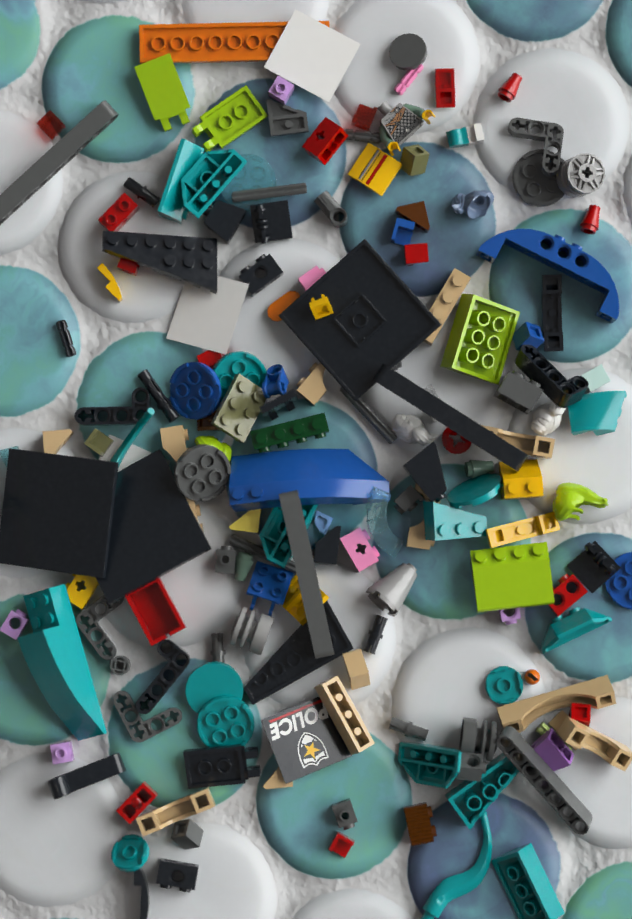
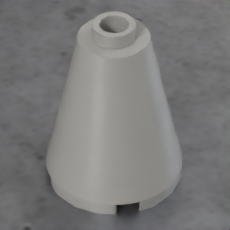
[366,563,417,617]

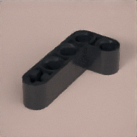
[515,345,589,408]
[74,387,151,426]
[136,639,190,714]
[47,753,126,800]

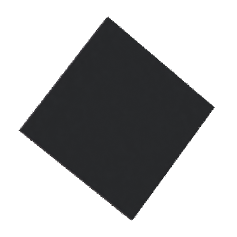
[279,239,442,402]
[0,448,119,578]
[96,449,212,604]

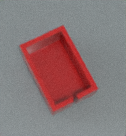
[125,578,187,646]

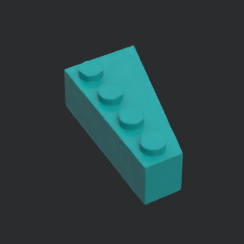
[445,753,519,830]

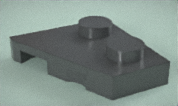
[267,99,309,137]

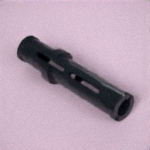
[137,369,179,423]

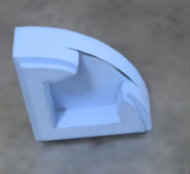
[314,510,333,535]

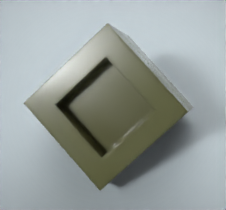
[400,144,430,176]
[84,428,114,456]

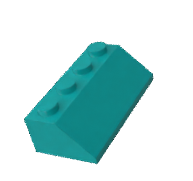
[158,138,205,223]
[491,843,564,919]

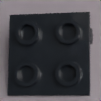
[250,200,293,243]
[567,541,621,594]

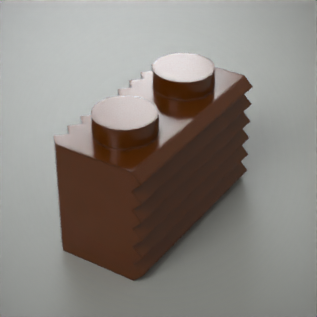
[403,802,437,846]

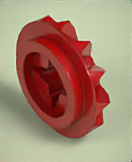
[442,427,472,454]

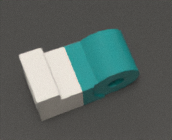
[446,123,484,148]

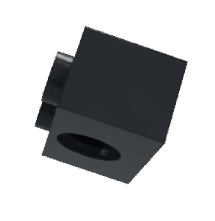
[239,254,283,296]
[156,858,199,892]

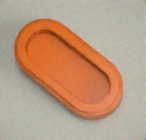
[267,291,301,322]

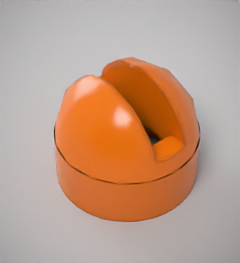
[524,669,540,685]

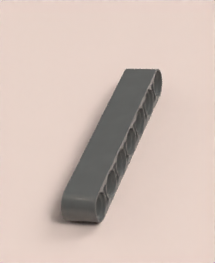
[497,726,592,835]

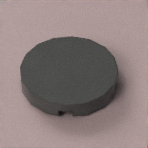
[389,33,427,71]

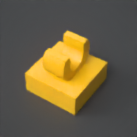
[309,294,333,320]

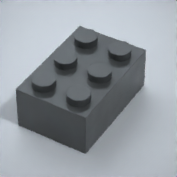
[494,371,543,414]

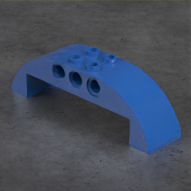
[476,229,619,323]

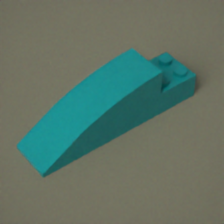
[17,584,107,741]

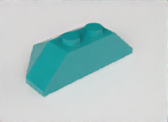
[180,149,248,219]
[259,504,319,569]
[540,606,612,654]
[398,742,461,788]

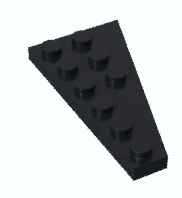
[102,231,217,294]
[244,601,354,705]

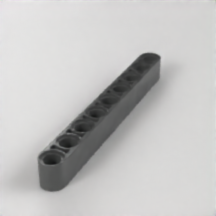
[0,100,119,225]
[279,490,334,659]

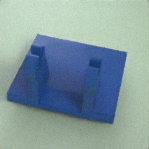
[246,561,293,616]

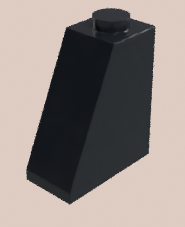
[403,442,447,503]

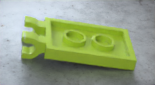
[134,53,191,132]
[192,85,268,152]

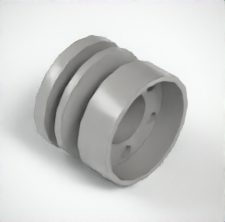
[556,153,605,198]
[230,607,274,655]

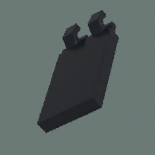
[259,389,298,420]
[183,744,261,789]

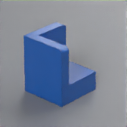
[391,218,415,246]
[512,322,545,351]

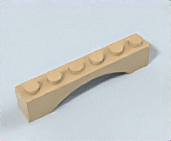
[160,425,204,533]
[497,675,616,732]

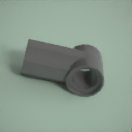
[314,190,348,228]

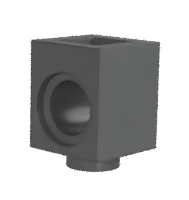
[458,752,487,782]

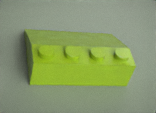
[440,294,520,385]
[470,542,555,613]

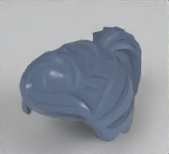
[452,190,494,219]

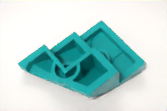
[568,391,627,436]

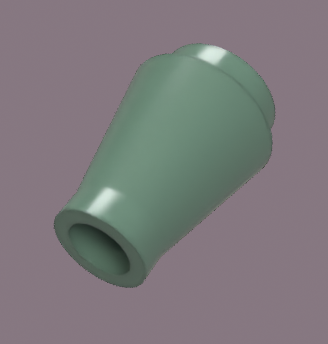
[464,460,494,479]
[234,552,254,581]

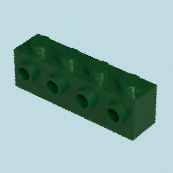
[250,413,329,453]

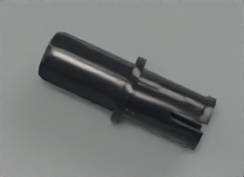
[124,177,160,208]

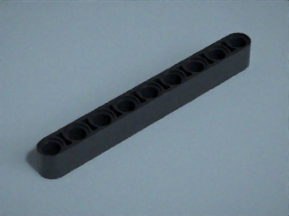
[373,364,529,471]

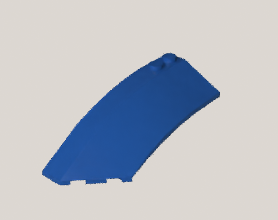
[229,449,391,512]

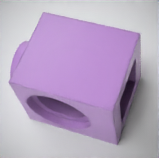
[268,76,294,105]
[498,608,521,625]
[0,609,30,640]
[50,741,74,764]

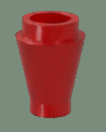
[498,73,522,102]
[580,205,600,235]

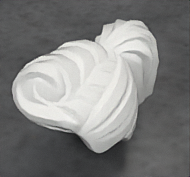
[531,402,566,436]
[391,414,439,445]

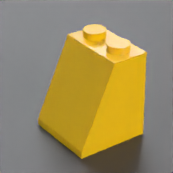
[498,459,544,500]

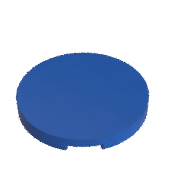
[169,362,221,420]
[605,552,632,610]

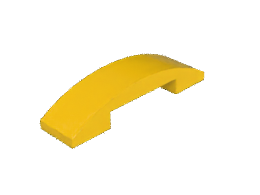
[485,512,560,548]

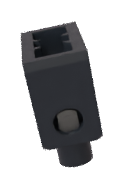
[203,200,247,244]

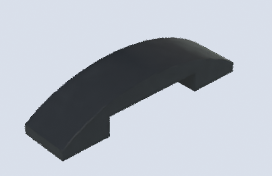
[542,274,564,352]
[134,867,150,919]

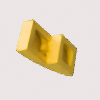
[97,263,123,302]

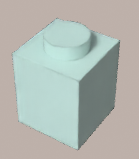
[581,364,611,393]

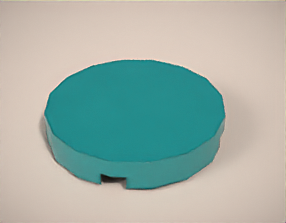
[485,666,523,704]
[111,834,149,872]

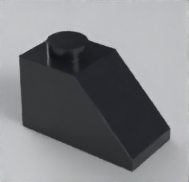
[311,526,341,565]

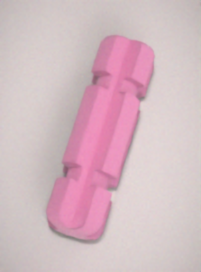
[394,64,424,95]

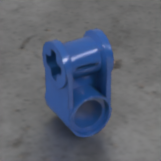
[262,364,289,399]

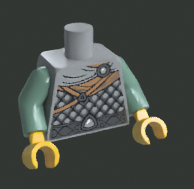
[378,101,436,156]

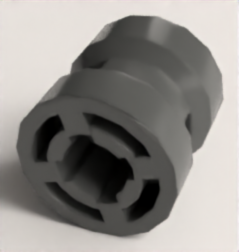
[110,655,131,675]

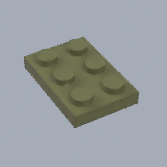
[210,374,266,443]

